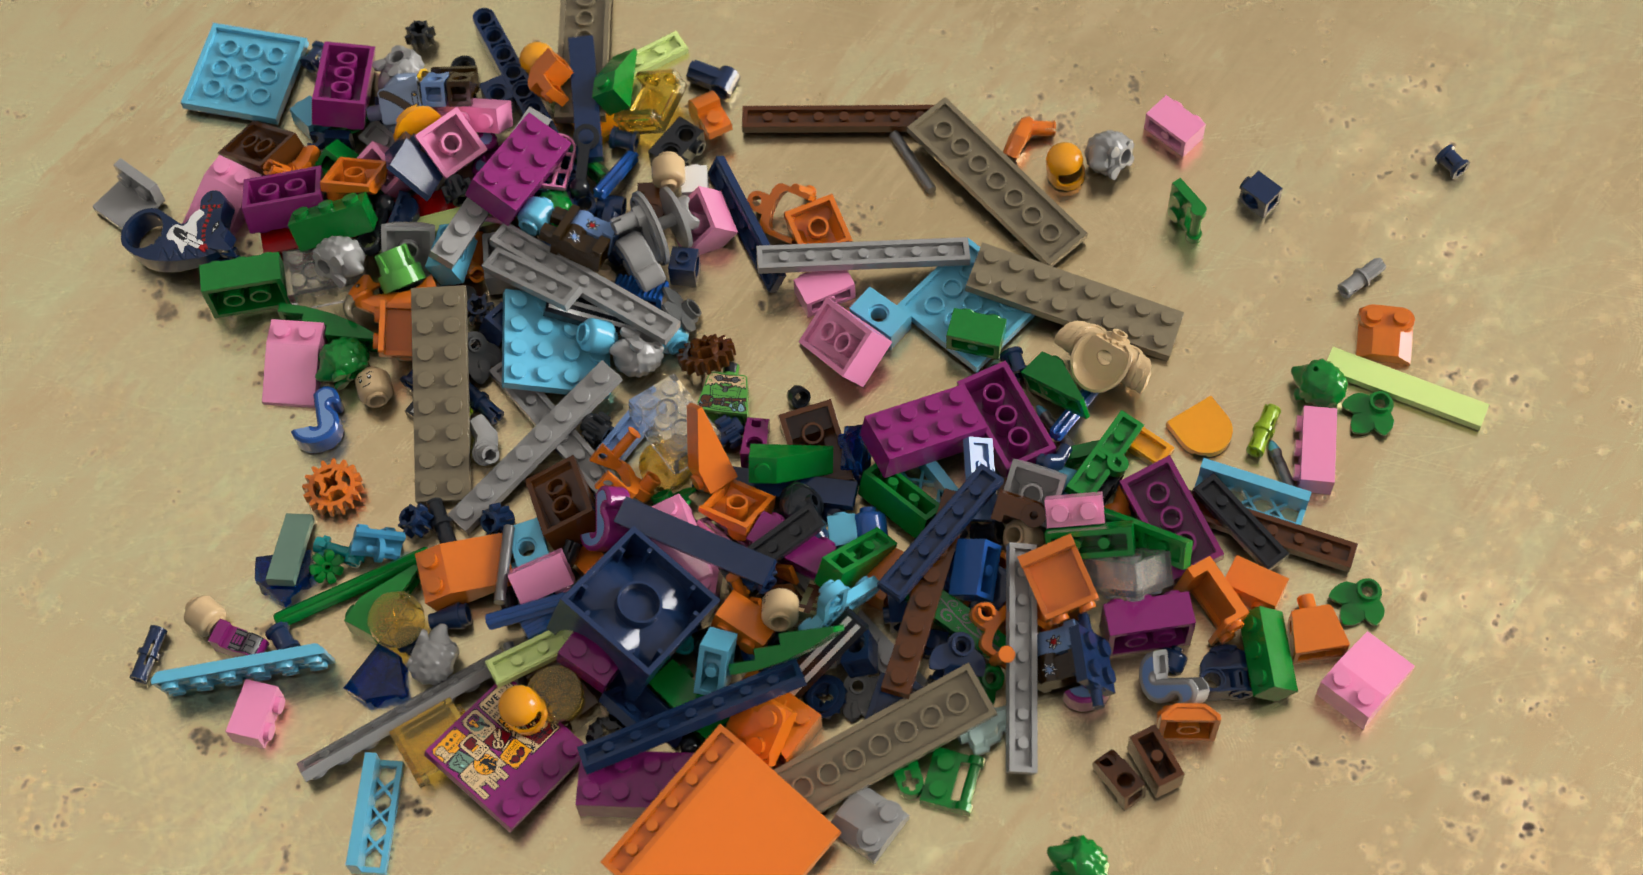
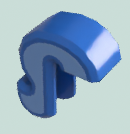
[291,386,344,453]

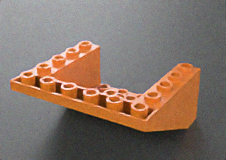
[600,724,841,875]

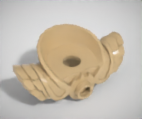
[1054,321,1152,394]

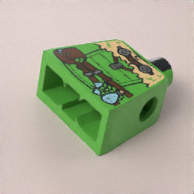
[697,362,749,426]

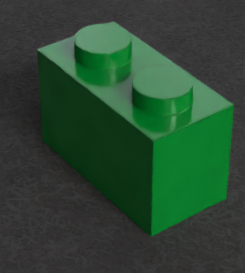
[946,308,1007,360]

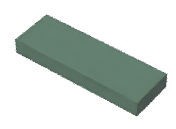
[266,513,315,586]

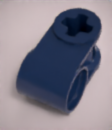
[1200,664,1253,702]

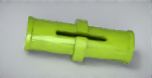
[1246,404,1281,457]

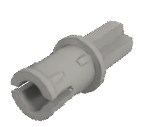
[1337,258,1386,299]

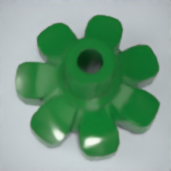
[309,549,344,584]

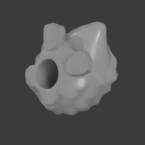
[372,45,425,90]
[1084,130,1134,180]
[312,236,365,288]
[609,326,664,378]
[406,623,460,686]

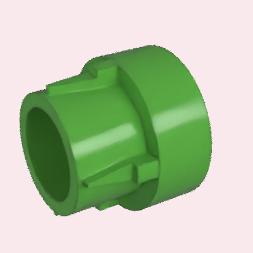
[374,244,427,295]

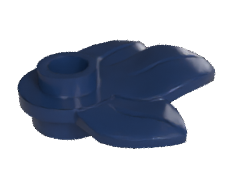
[928,632,986,677]

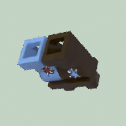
[420,66,480,107]
[539,204,620,272]
[1037,619,1079,693]

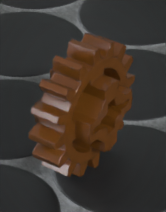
[677,334,737,376]

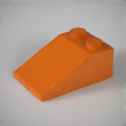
[415,533,512,611]

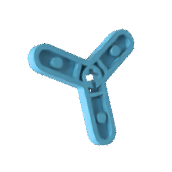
[784,576,880,663]

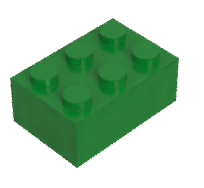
[199,252,293,318]

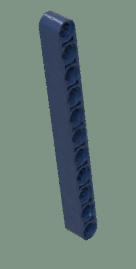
[472,8,597,217]

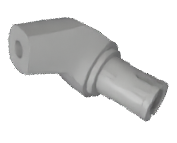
[470,414,499,466]

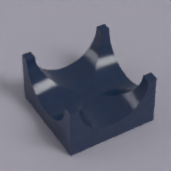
[547,526,720,703]

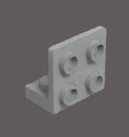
[93,158,165,230]

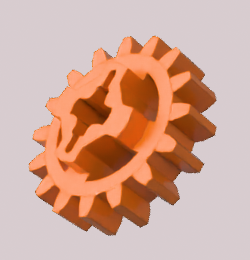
[302,458,364,517]

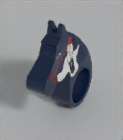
[121,190,238,272]

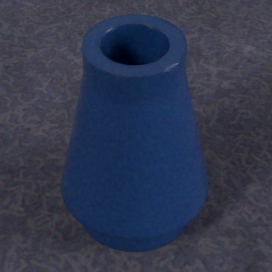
[428,602,472,630]

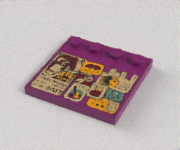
[424,681,584,832]

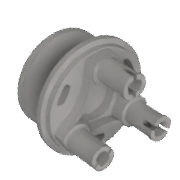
[610,186,700,275]

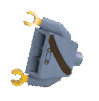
[366,69,428,133]

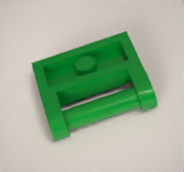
[1167,177,1207,244]
[920,747,986,816]

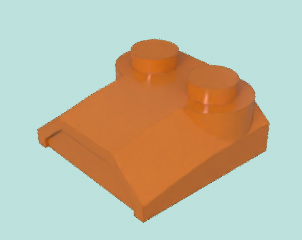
[320,157,388,201]
[783,194,853,244]
[1355,304,1415,366]
[698,479,776,541]
[726,699,798,766]
[1157,703,1221,741]

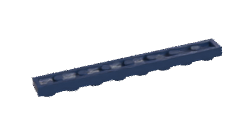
[577,658,807,775]

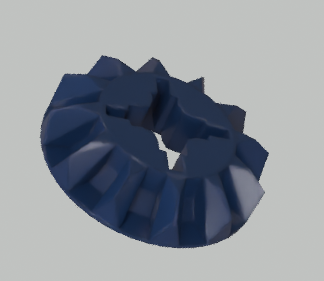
[803,675,848,720]

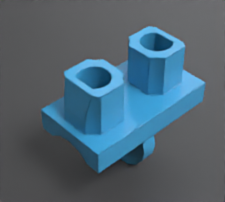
[349,524,406,563]

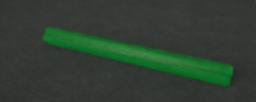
[273,547,428,625]

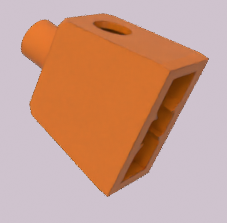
[1288,593,1350,664]

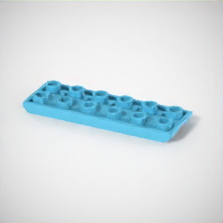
[151,643,335,696]

